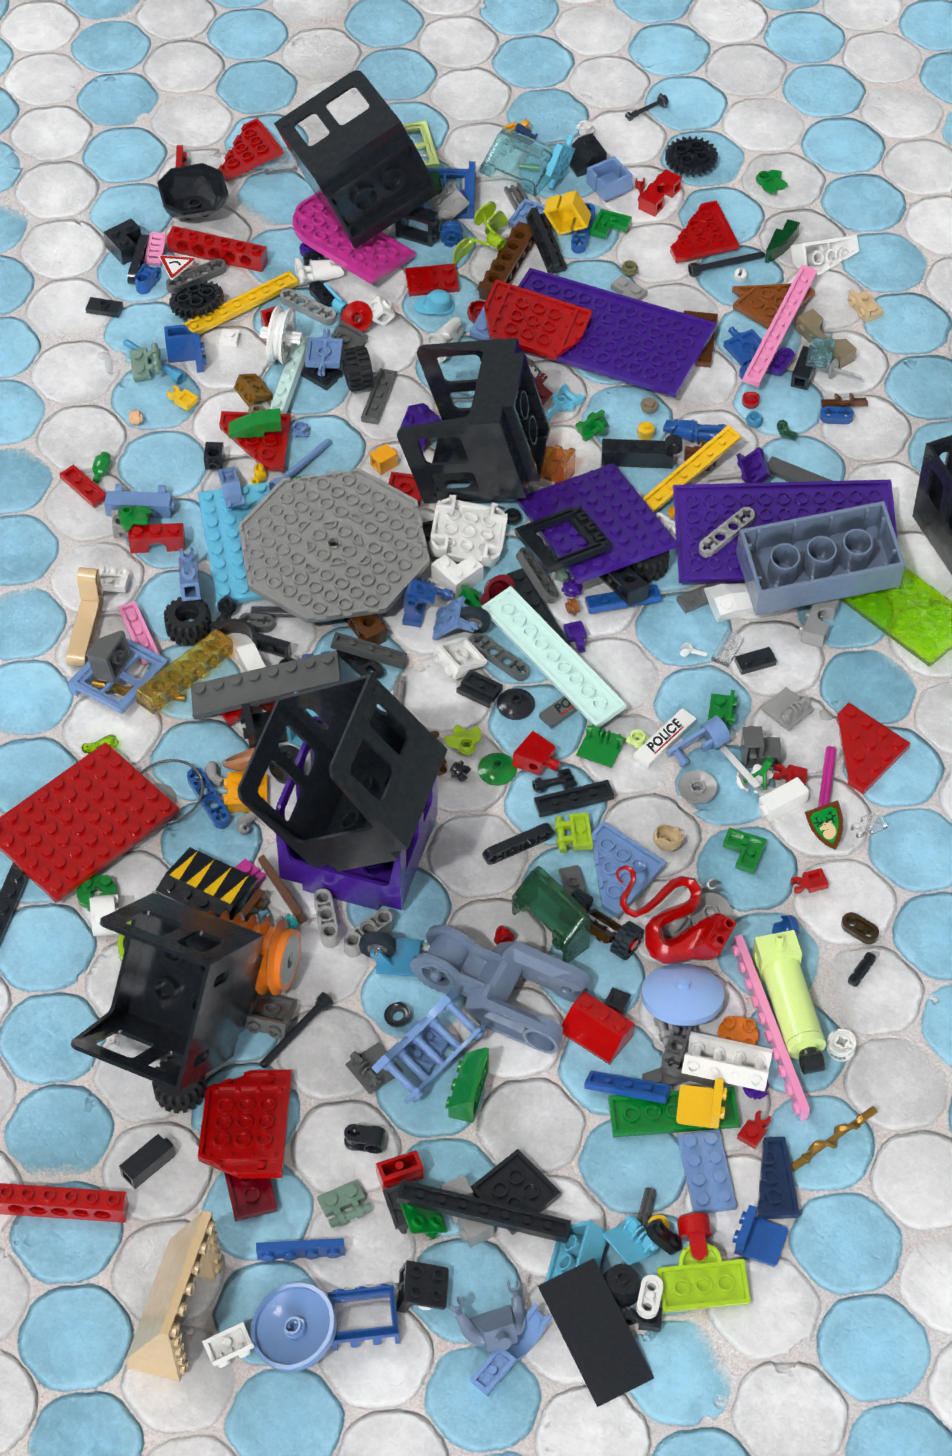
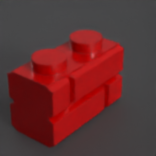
[376,1150,424,1190]

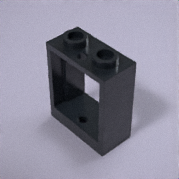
[395,207,440,247]

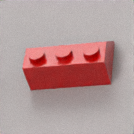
[561,991,635,1065]

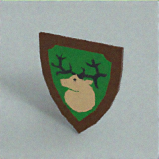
[805,800,843,850]

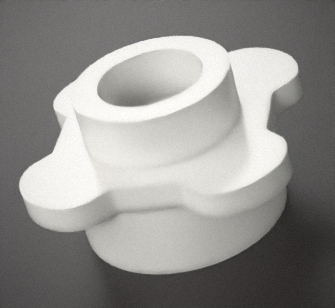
[576,120,594,136]

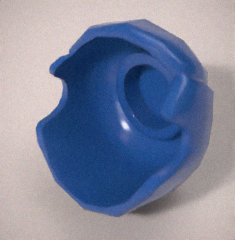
[772,915,800,939]

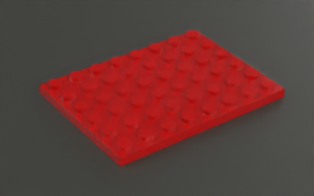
[0,742,180,903]

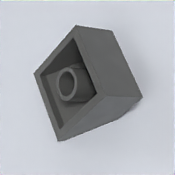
[86,630,132,683]

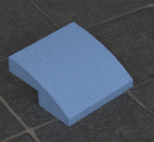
[405,1020,450,1074]

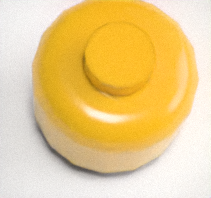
[637,422,655,440]

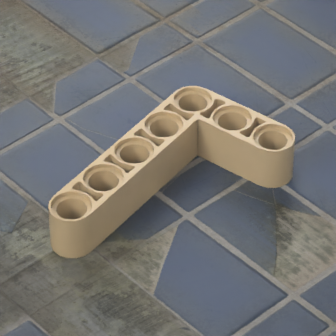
[66,567,104,667]

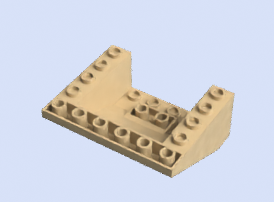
[126,1210,223,1381]

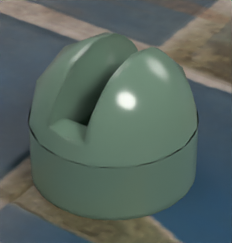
[555,568,570,582]

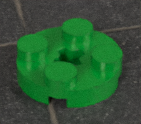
[77,875,118,912]

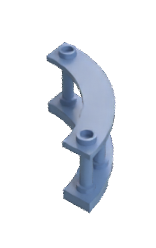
[371,989,488,1104]

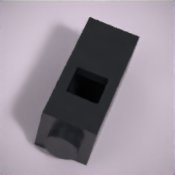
[791,346,820,390]
[119,1134,174,1189]

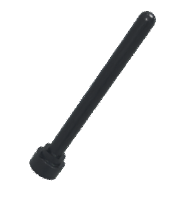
[688,251,765,277]
[260,992,334,1068]

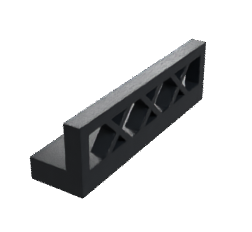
[526,207,567,273]

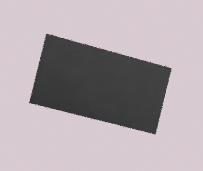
[538,1258,654,1407]

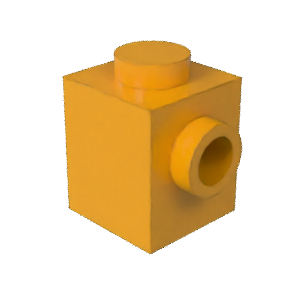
[369,443,398,475]

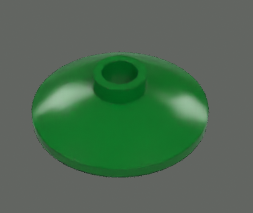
[478,753,517,786]

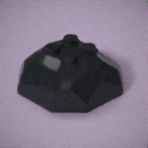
[157,163,229,220]

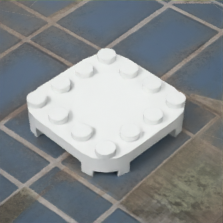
[429,495,508,568]

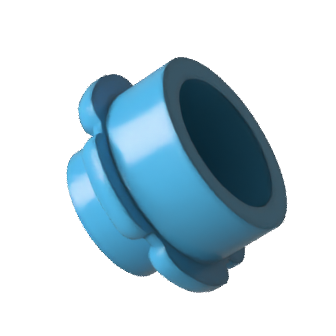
[746,411,763,427]

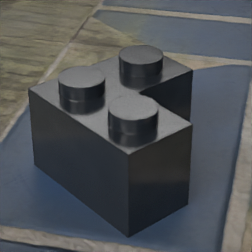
[103,218,141,265]

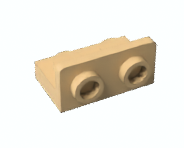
[847,289,884,323]

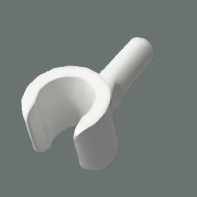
[680,642,707,657]

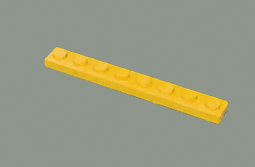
[181,271,299,335]
[642,425,741,513]

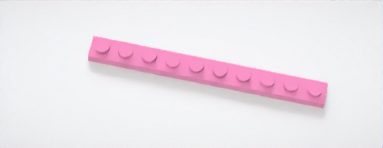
[742,265,818,387]
[731,935,810,1121]

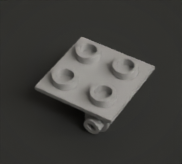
[760,687,814,731]

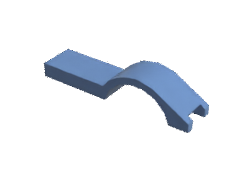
[218,466,245,508]
[470,1303,552,1396]

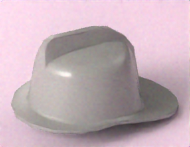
[662,903,691,937]

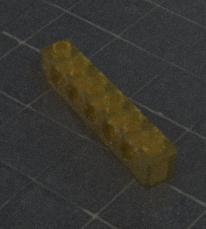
[136,629,233,714]

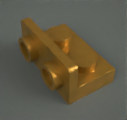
[234,373,273,407]

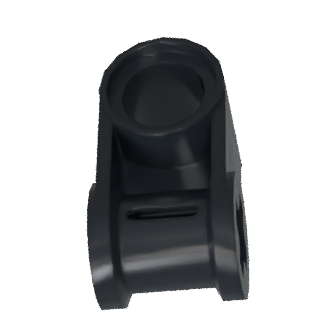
[344,1124,386,1154]

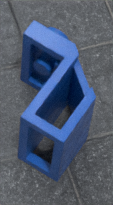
[164,324,207,373]

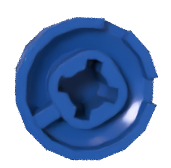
[440,221,464,247]

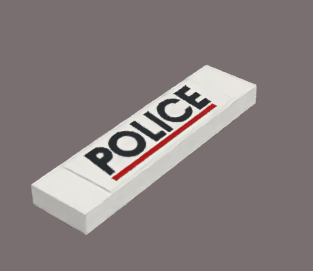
[633,708,697,769]

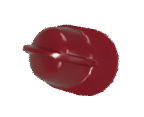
[481,574,515,606]

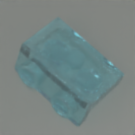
[806,332,835,369]

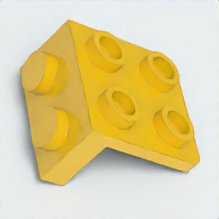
[676,1078,727,1129]

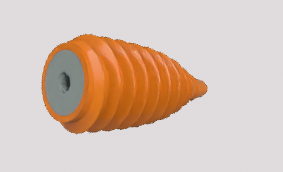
[207,910,301,996]

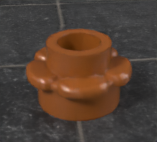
[565,598,580,616]

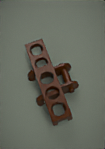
[821,393,868,408]

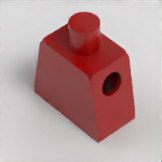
[512,730,561,776]

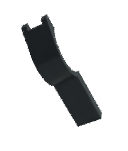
[210,618,292,658]

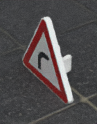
[159,255,196,280]

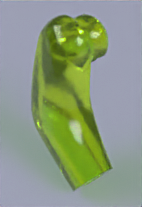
[82,734,119,754]

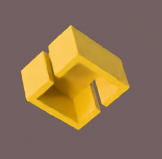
[543,190,591,235]

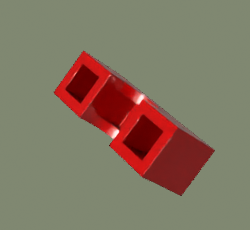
[638,169,682,217]
[128,523,185,554]

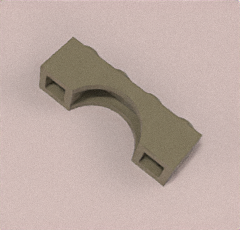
[795,308,857,369]

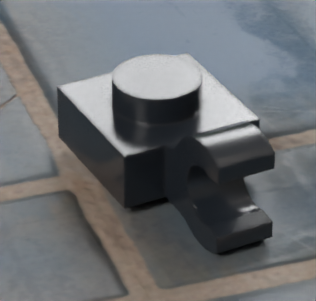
[623,1306,662,1332]

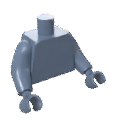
[449,1279,525,1352]

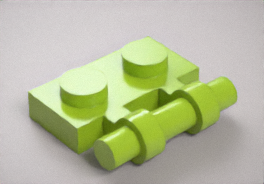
[554,813,593,853]

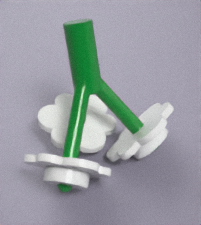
[736,757,776,796]

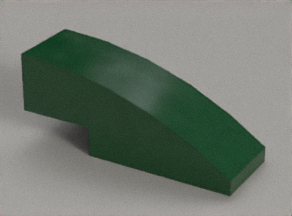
[765,219,800,263]

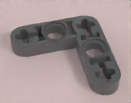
[661,1025,715,1087]

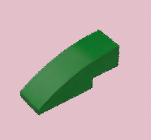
[229,408,282,438]

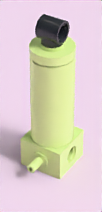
[751,930,826,1075]

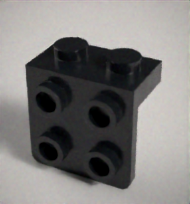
[239,703,287,748]

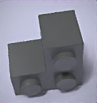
[740,726,782,768]

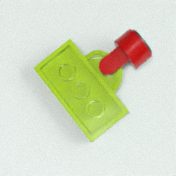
[656,1212,751,1313]

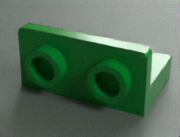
[708,690,738,731]

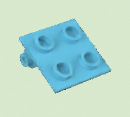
[602,1215,659,1266]

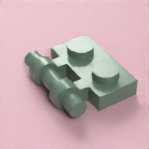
[129,343,163,383]
[317,1180,371,1228]

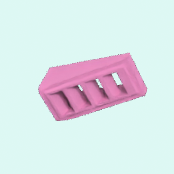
[144,232,167,266]

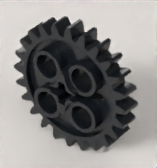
[665,136,718,177]
[169,280,224,319]

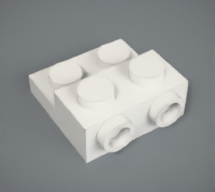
[433,637,487,680]

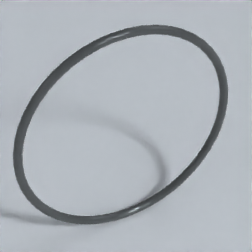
[140,759,204,825]

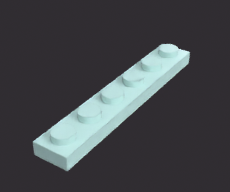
[269,336,310,414]

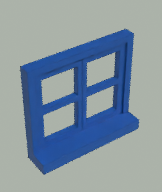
[420,161,476,219]

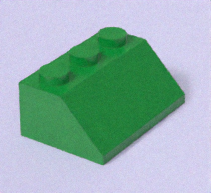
[445,1047,489,1123]

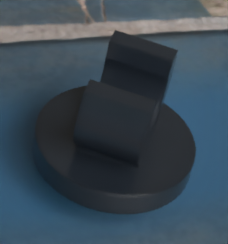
[450,760,471,782]

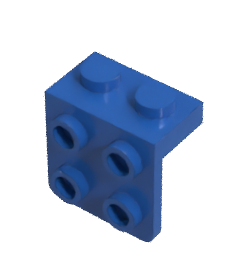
[732,1205,788,1267]

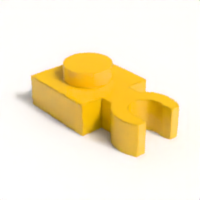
[166,385,199,411]

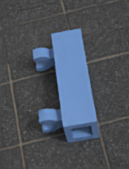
[104,484,175,518]
[178,547,201,601]

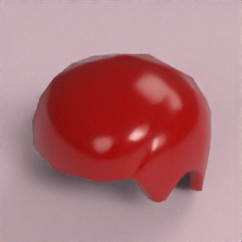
[467,300,486,324]

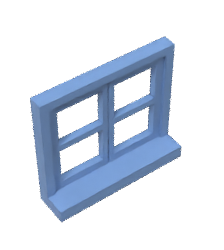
[68,638,170,715]

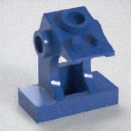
[402,579,438,628]

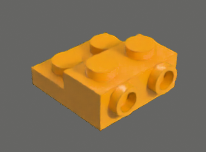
[223,771,268,813]

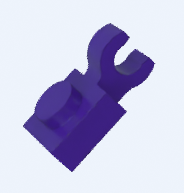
[563,620,587,653]

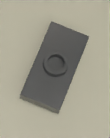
[559,865,587,900]

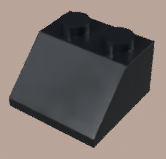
[569,133,607,177]

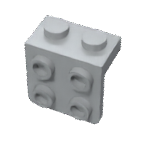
[430,181,470,223]

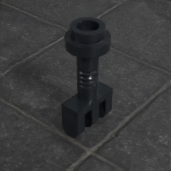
[532,768,577,793]

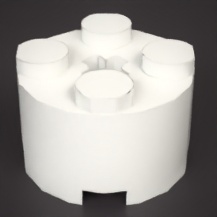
[89,894,119,937]

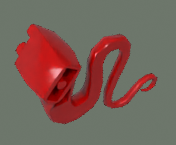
[616,865,736,964]

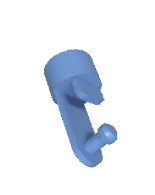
[666,716,731,767]

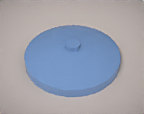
[250,1282,337,1372]

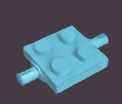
[545,134,576,189]

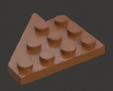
[732,283,815,329]

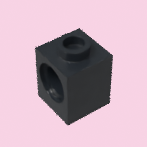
[204,442,225,470]

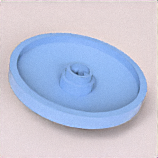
[641,964,724,1026]

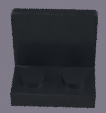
[397,1260,449,1313]

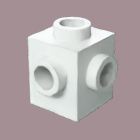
[369,296,395,327]

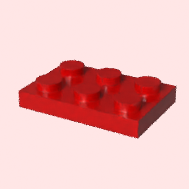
[405,263,459,297]

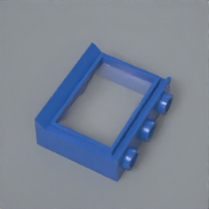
[327,1284,400,1351]

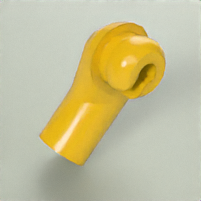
[251,463,267,485]

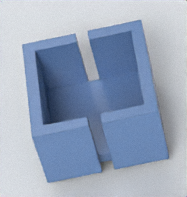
[587,156,633,202]

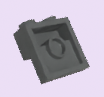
[245,993,298,1038]

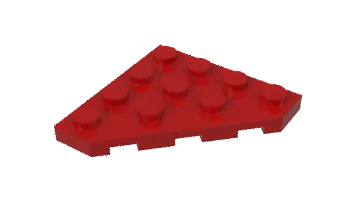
[218,118,284,182]
[670,200,739,263]
[219,411,292,472]
[837,702,911,795]

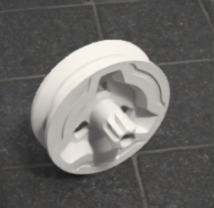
[260,306,303,365]

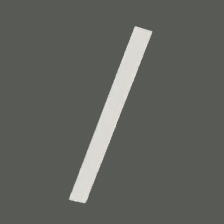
[173,218,234,239]
[719,745,761,788]

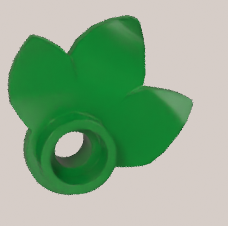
[756,170,788,194]
[118,506,152,530]

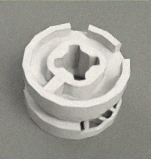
[826,1029,857,1061]

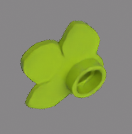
[444,724,482,755]

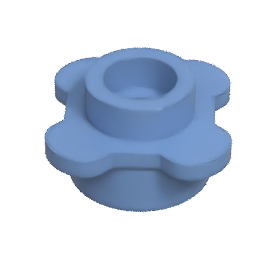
[291,421,309,437]

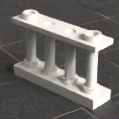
[681,1031,773,1091]

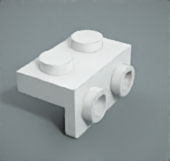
[201,1322,255,1368]

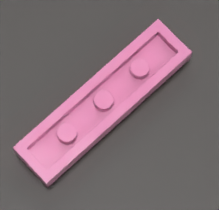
[118,601,160,665]

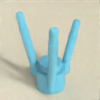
[324,282,348,315]

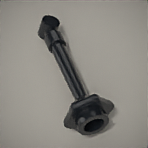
[625,93,669,121]

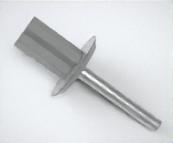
[815,358,862,380]

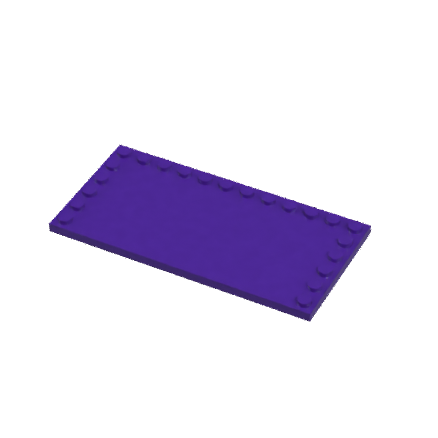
[518,268,717,398]
[673,479,898,583]

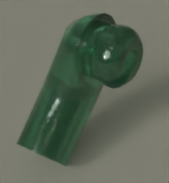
[777,420,798,441]

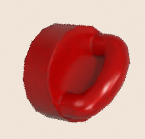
[742,392,760,409]
[494,925,515,945]

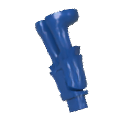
[663,419,727,444]

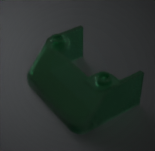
[512,866,591,963]

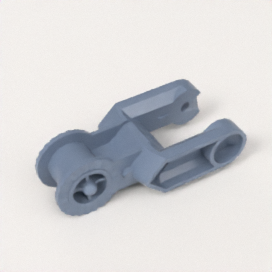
[410,924,592,1054]

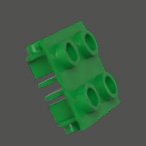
[576,724,626,768]
[400,1203,448,1240]

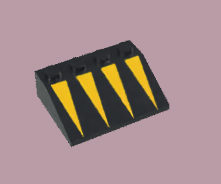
[155,847,258,920]

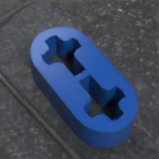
[820,406,854,425]

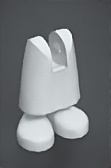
[294,258,344,286]
[426,317,463,363]

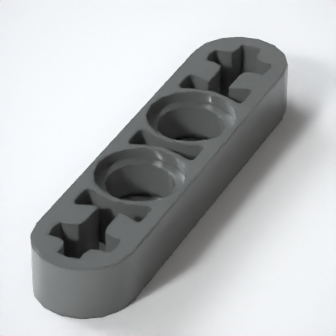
[166,258,226,294]
[516,547,559,604]
[470,633,529,681]

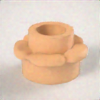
[129,409,143,426]

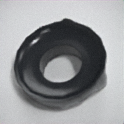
[384,1002,410,1028]

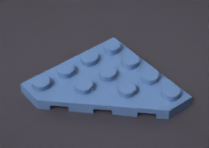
[591,821,666,919]

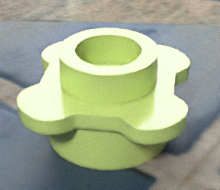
[626,729,649,749]

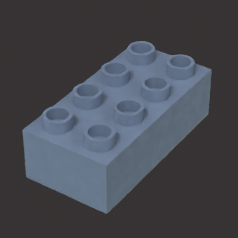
[736,501,905,616]

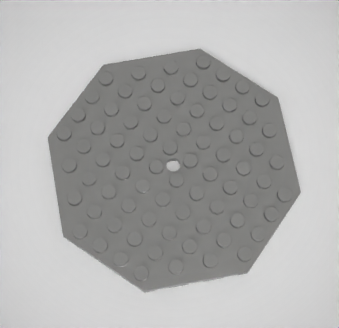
[238,468,430,623]

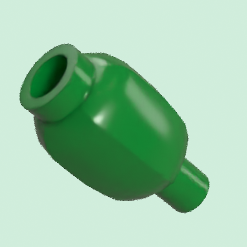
[92,452,112,483]

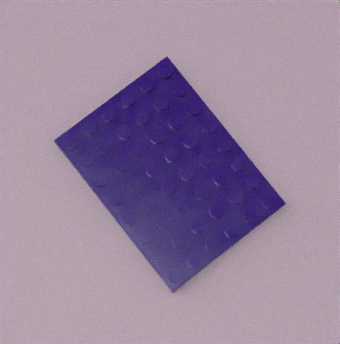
[517,463,678,584]

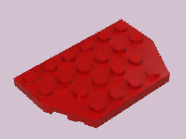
[484,279,593,360]
[198,1070,292,1179]

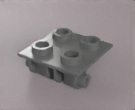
[345,1042,403,1094]

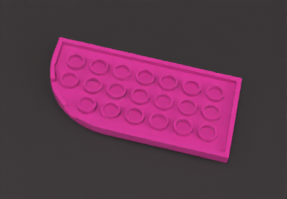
[292,194,416,284]

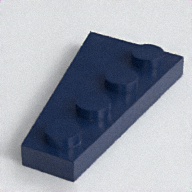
[756,1137,800,1220]

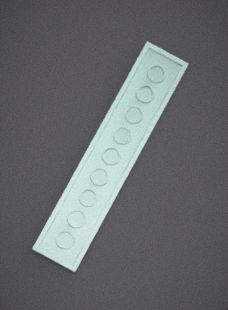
[482,586,626,728]

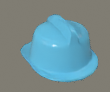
[414,289,455,315]

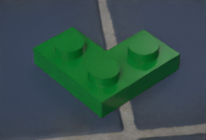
[590,209,632,239]
[723,827,767,874]

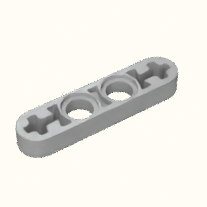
[280,288,336,325]
[698,507,755,558]

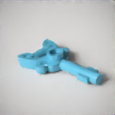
[545,383,585,422]

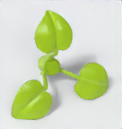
[453,201,508,265]

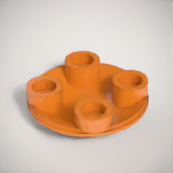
[718,1016,759,1046]

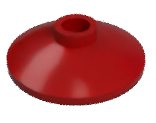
[341,301,373,332]

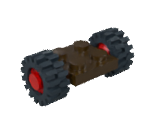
[559,888,644,960]

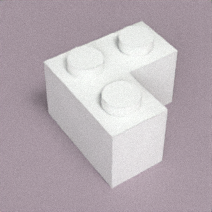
[431,554,483,598]

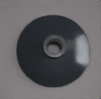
[497,688,535,720]

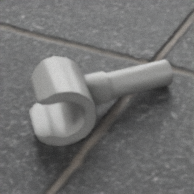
[700,878,722,893]

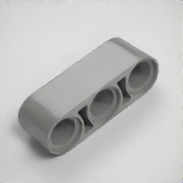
[314,889,339,948]
[343,909,393,957]

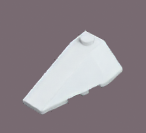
[791,235,859,276]
[704,584,754,623]

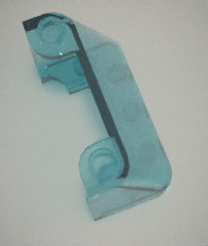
[480,128,553,197]

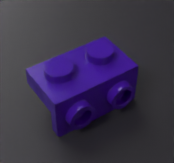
[736,447,771,483]

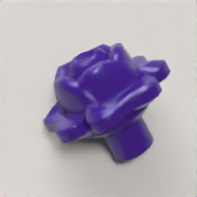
[561,579,583,598]

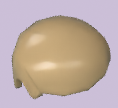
[653,824,685,851]

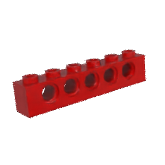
[167,226,268,272]
[0,1183,129,1223]

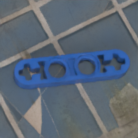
[571,203,595,254]
[187,767,231,829]

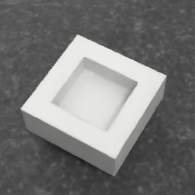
[220,329,240,347]

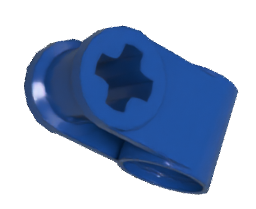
[135,263,161,294]

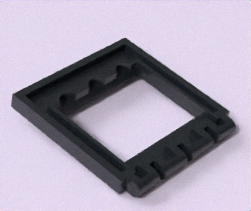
[514,507,612,574]

